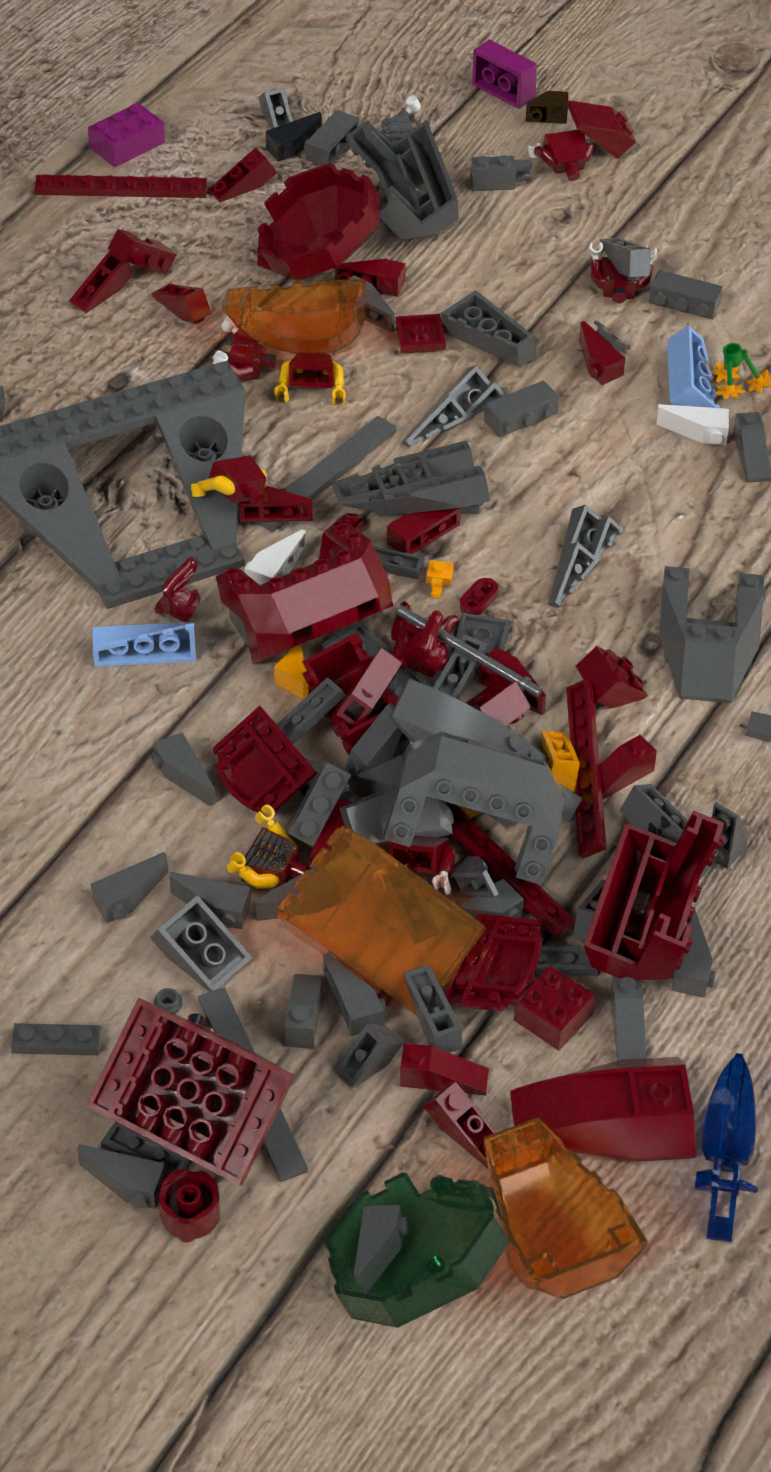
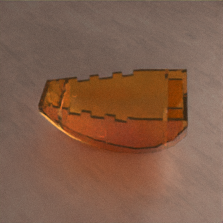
[222,279,366,354]
[484,1117,648,1299]

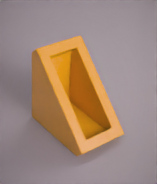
[274,645,308,699]

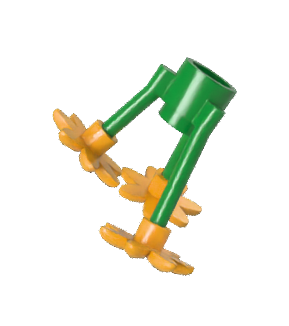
[711,343,771,399]

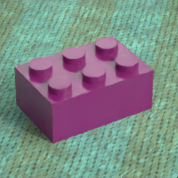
[472,39,537,109]
[88,103,165,167]

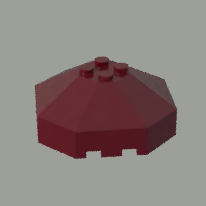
[257,163,379,281]

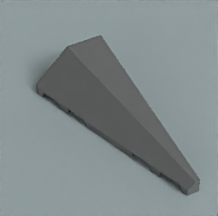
[402,365,506,447]
[549,505,624,608]

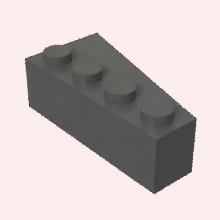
[441,290,536,367]

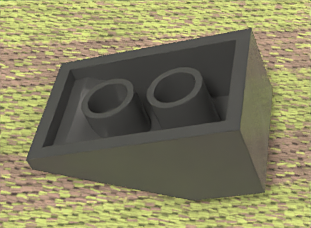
[150,895,253,992]

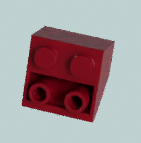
[576,645,648,709]

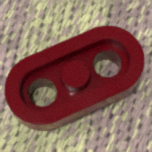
[460,578,498,615]

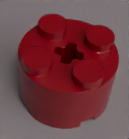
[159,1169,220,1243]

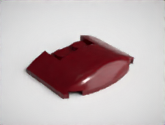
[213,705,317,815]
[443,914,542,1012]

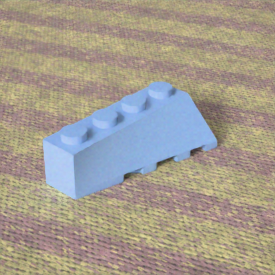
[667,325,720,408]
[92,622,196,667]

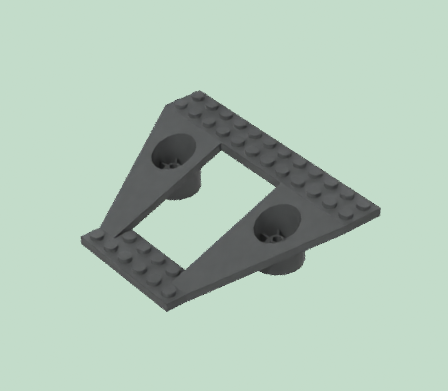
[0,361,245,609]

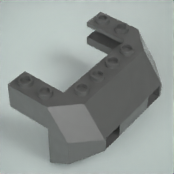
[348,120,459,239]
[384,731,565,885]

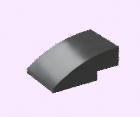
[339,785,398,860]

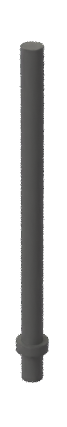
[396,605,543,698]

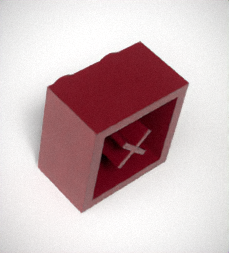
[514,966,595,1051]

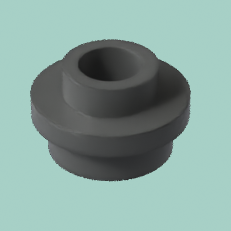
[154,988,182,1014]

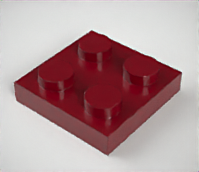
[395,313,446,353]

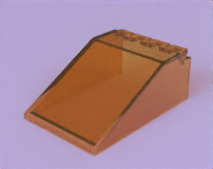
[277,826,486,1017]

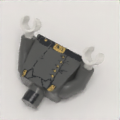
[379,95,421,145]

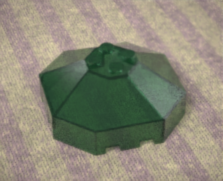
[324,1172,510,1328]

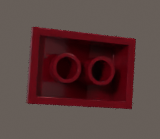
[566,100,636,159]

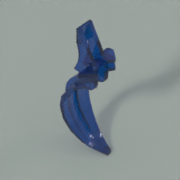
[694,1053,758,1242]

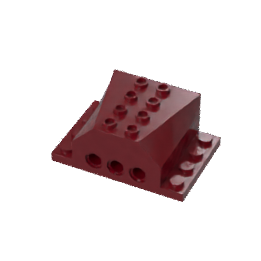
[86,998,295,1186]

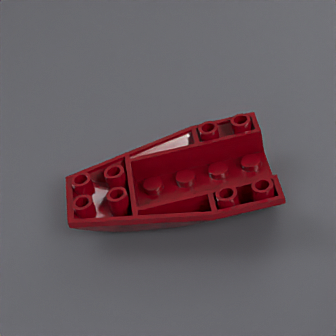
[510,1057,696,1162]

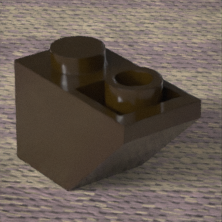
[525,91,569,124]

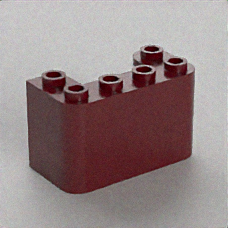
[302,632,399,756]

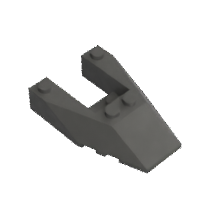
[332,441,490,516]
[658,566,764,703]

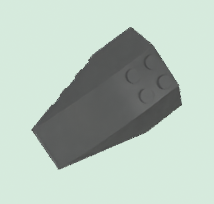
[389,679,549,828]

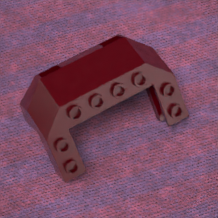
[215,523,393,664]
[584,810,725,980]

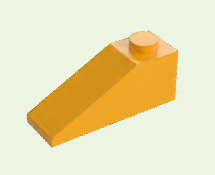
[541,730,580,792]

